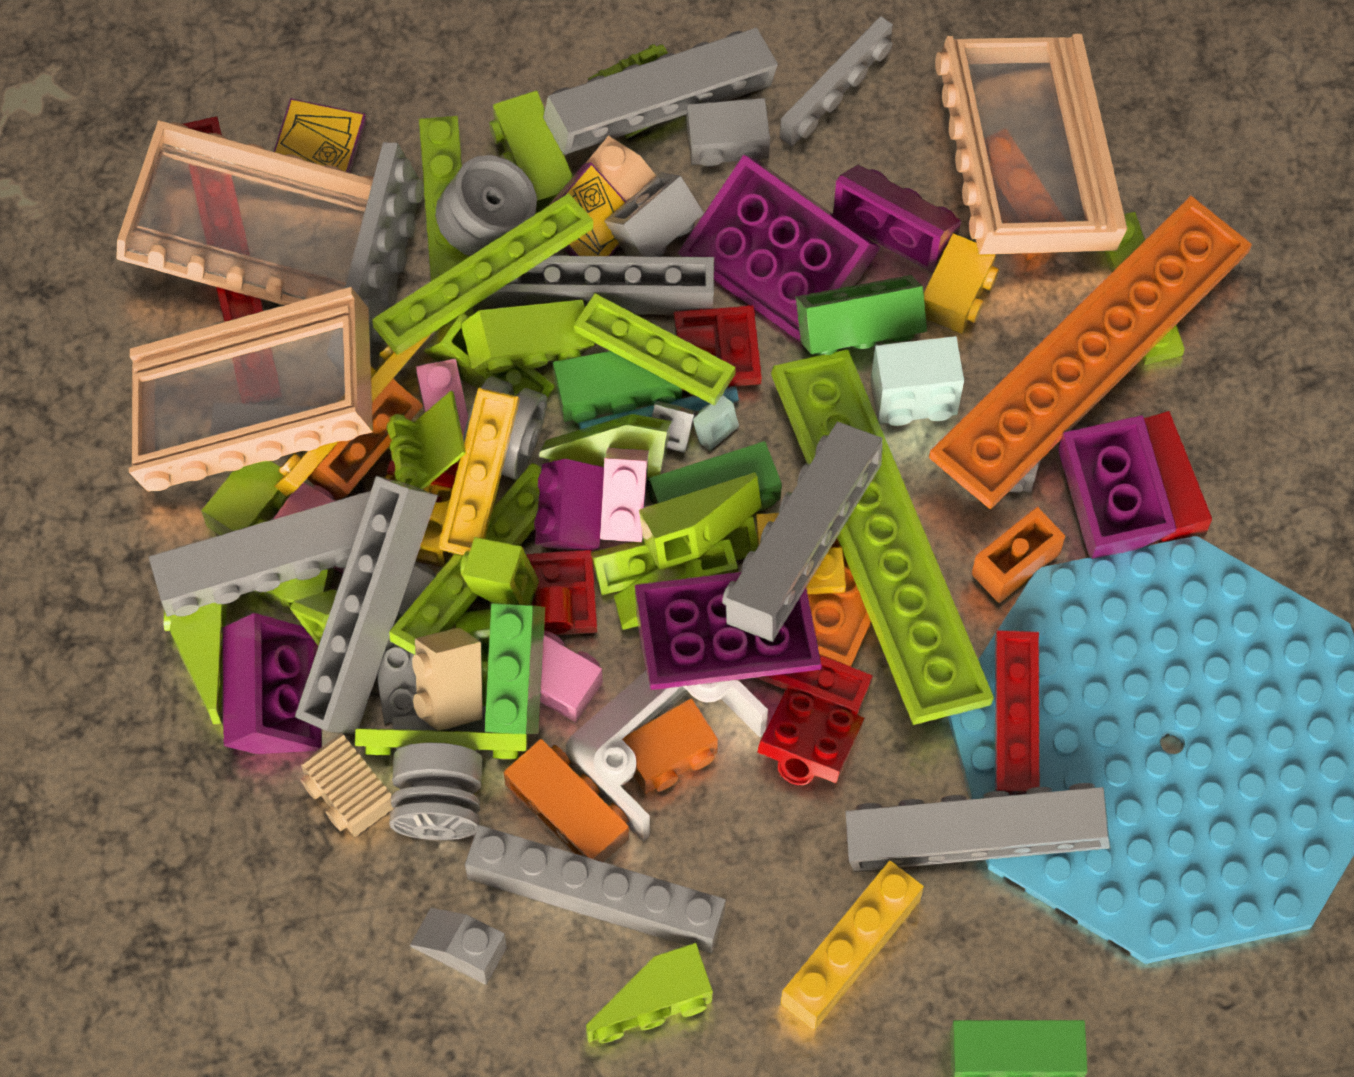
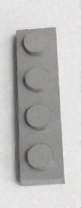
[780,16,893,147]

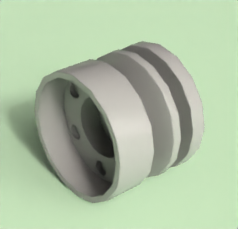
[389,743,483,840]

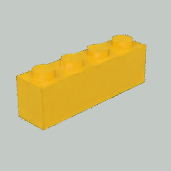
[781,860,924,1031]

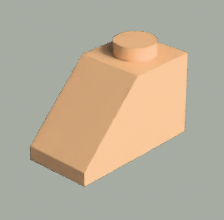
[586,136,656,202]

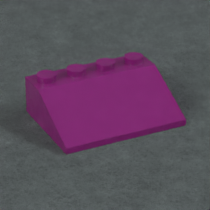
[677,155,881,342]
[635,572,821,690]

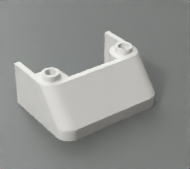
[566,670,768,842]

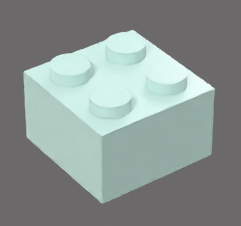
[871,336,964,426]

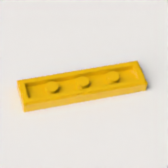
[438,388,520,556]

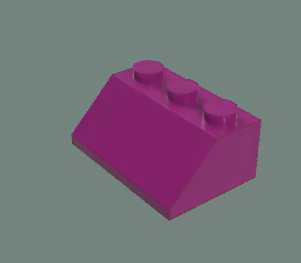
[833,164,961,273]
[1058,415,1177,559]
[223,613,322,754]

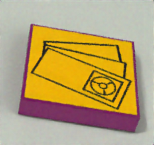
[273,98,367,173]
[547,162,626,256]

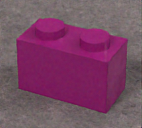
[534,459,604,551]

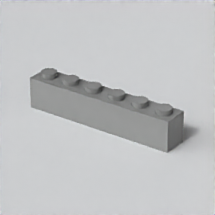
[543,28,778,155]
[473,256,714,315]
[723,422,882,642]
[295,476,438,734]
[148,491,371,617]
[845,783,1110,872]
[465,825,726,953]

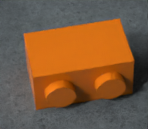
[972,506,1065,603]
[622,698,718,794]

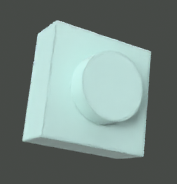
[693,395,739,451]

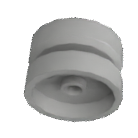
[435,155,537,256]
[463,376,547,480]

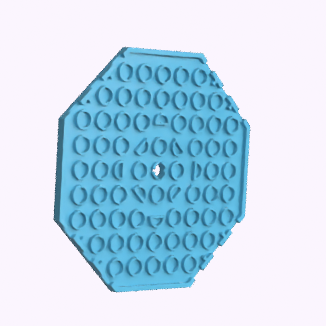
[948,536,1354,964]

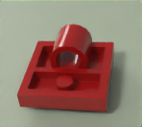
[674,305,762,391]
[526,550,597,635]
[757,688,865,785]

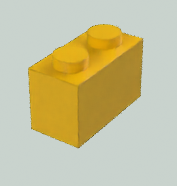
[924,233,1000,334]

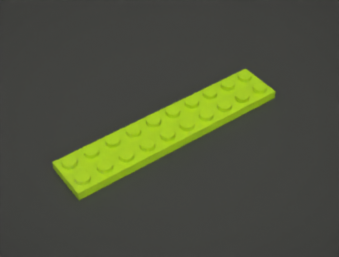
[771,349,994,725]

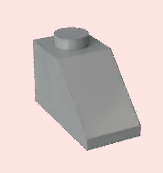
[410,908,507,985]

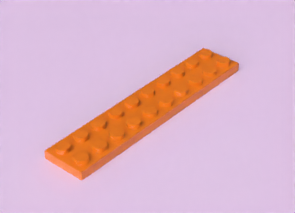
[929,196,1252,510]

